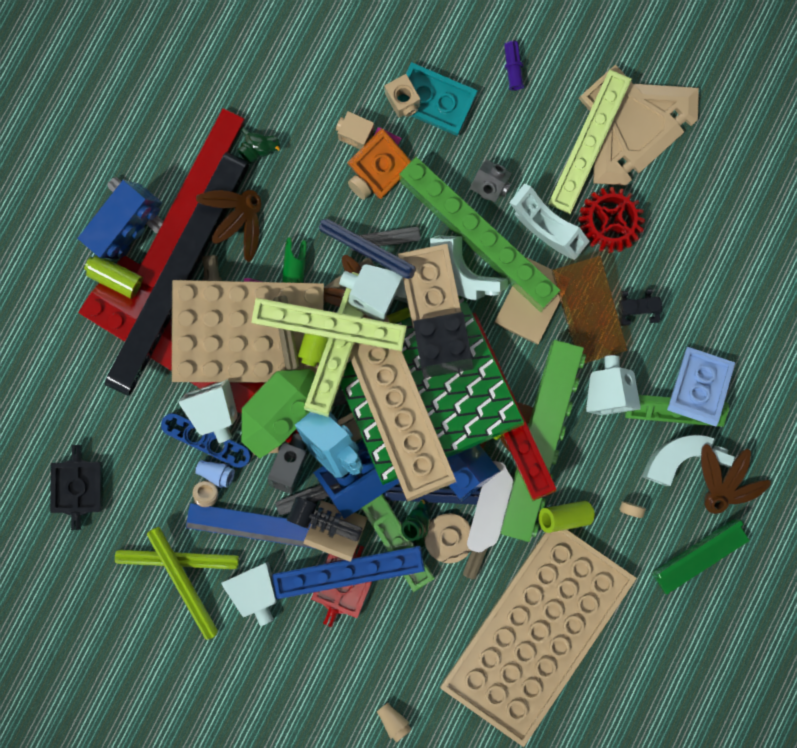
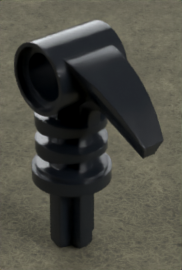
[287,496,362,542]

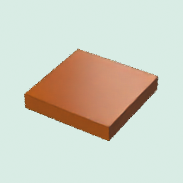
[347,129,411,199]

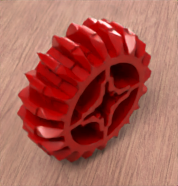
[578,187,645,253]

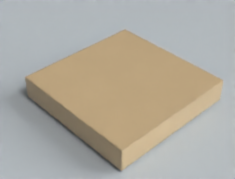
[303,500,368,562]

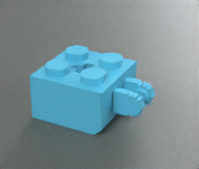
[295,412,363,478]

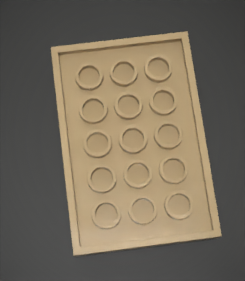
[171,280,324,382]

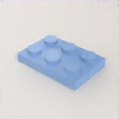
[667,347,735,426]

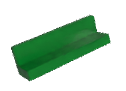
[651,519,750,595]

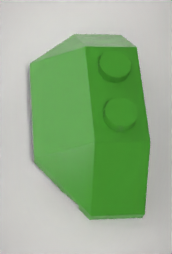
[241,369,316,459]

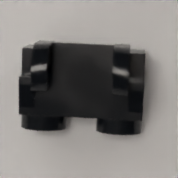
[618,288,662,326]

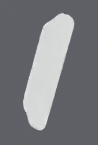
[467,461,513,552]

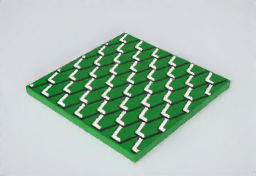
[340,296,524,485]

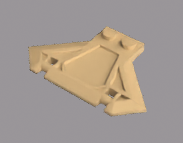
[578,64,699,186]

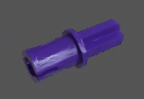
[504,41,524,91]

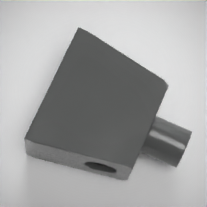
[267,433,307,495]

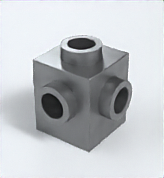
[470,159,512,202]

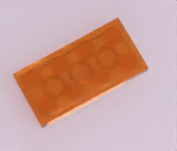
[552,256,628,363]

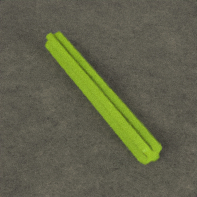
[147,527,218,640]
[115,550,239,569]

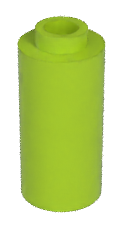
[84,255,143,299]
[298,333,328,367]
[539,501,595,533]

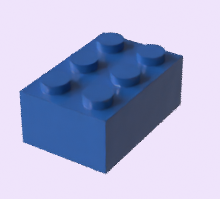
[77,180,162,259]

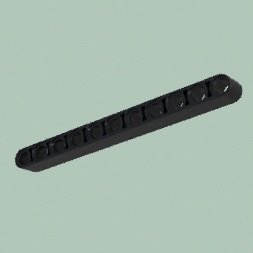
[105,152,249,396]

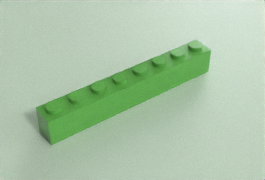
[399,157,560,312]
[500,340,586,542]

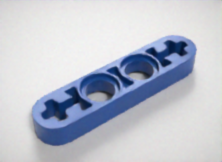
[161,413,251,468]

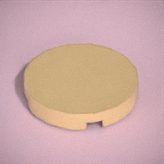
[425,513,471,564]

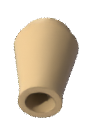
[377,703,412,743]

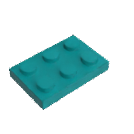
[392,62,478,136]

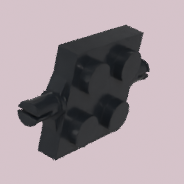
[50,445,103,530]

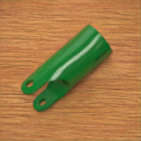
[282,237,307,283]

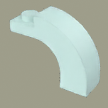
[509,184,590,260]
[430,235,508,300]
[642,435,735,486]

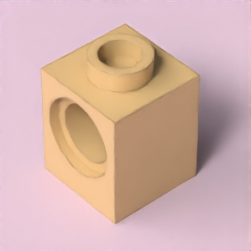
[384,74,420,118]
[336,111,375,149]

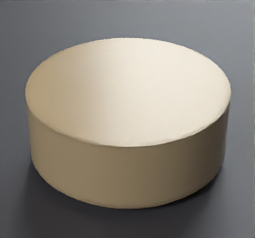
[348,176,371,200]
[193,481,218,507]
[619,501,646,518]

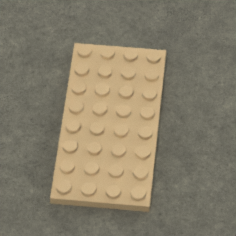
[440,530,637,747]

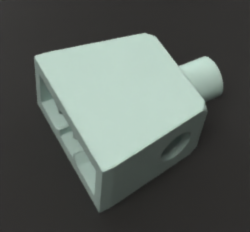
[339,264,403,322]
[586,355,640,415]
[179,379,237,443]
[222,562,278,626]

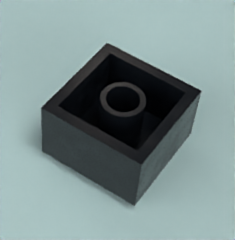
[413,312,473,378]

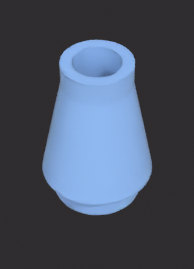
[195,460,235,488]

